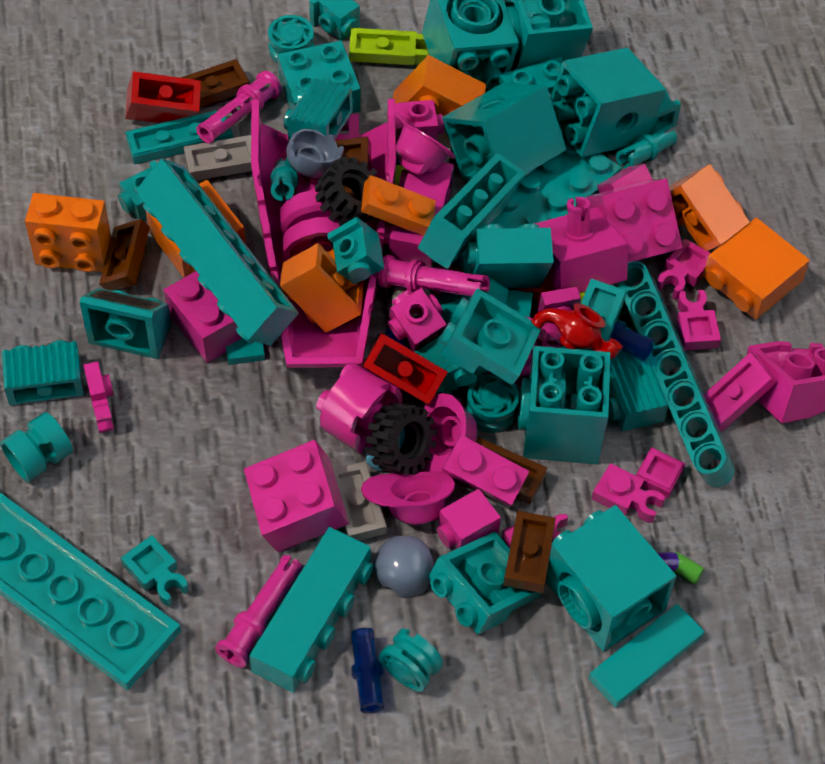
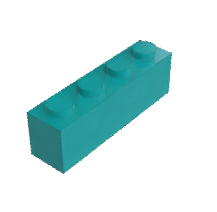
[417,153,526,269]
[249,527,374,693]

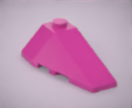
[747,341,825,423]

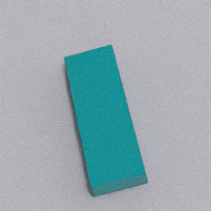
[125,110,233,164]
[588,603,705,708]

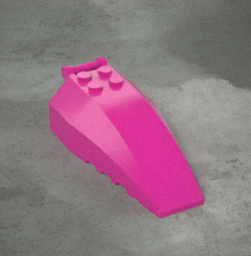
[251,99,396,368]

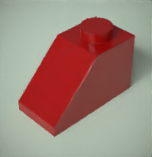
[125,71,201,123]
[363,332,448,405]

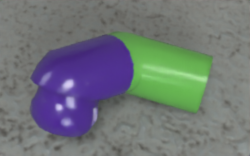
[657,552,705,585]

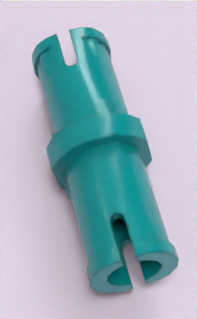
[616,125,678,169]
[270,157,299,201]

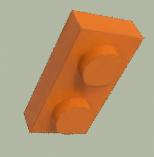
[361,175,436,236]

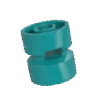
[0,412,74,483]

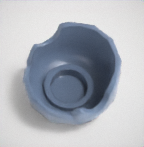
[286,129,344,178]
[373,536,435,598]

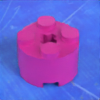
[316,363,403,454]

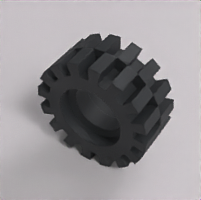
[315,157,383,226]
[366,403,437,475]

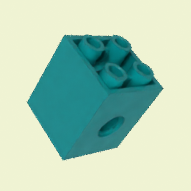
[422,0,519,90]
[504,0,593,71]
[551,47,667,157]
[442,83,566,181]
[518,346,610,465]
[545,505,676,652]

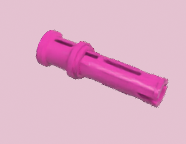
[196,70,282,144]
[377,255,490,296]
[215,555,303,668]

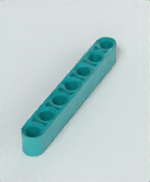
[618,261,735,487]

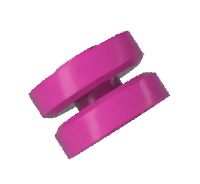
[280,190,340,261]

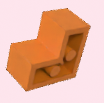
[392,55,486,116]
[669,164,750,251]
[280,243,364,333]

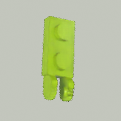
[349,28,429,65]

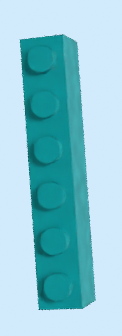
[136,158,299,346]

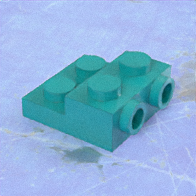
[438,288,541,385]
[428,532,544,635]

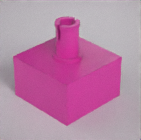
[534,197,628,293]

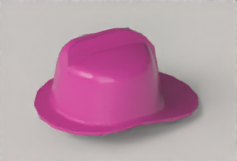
[395,112,456,175]
[418,393,477,478]
[361,471,455,525]

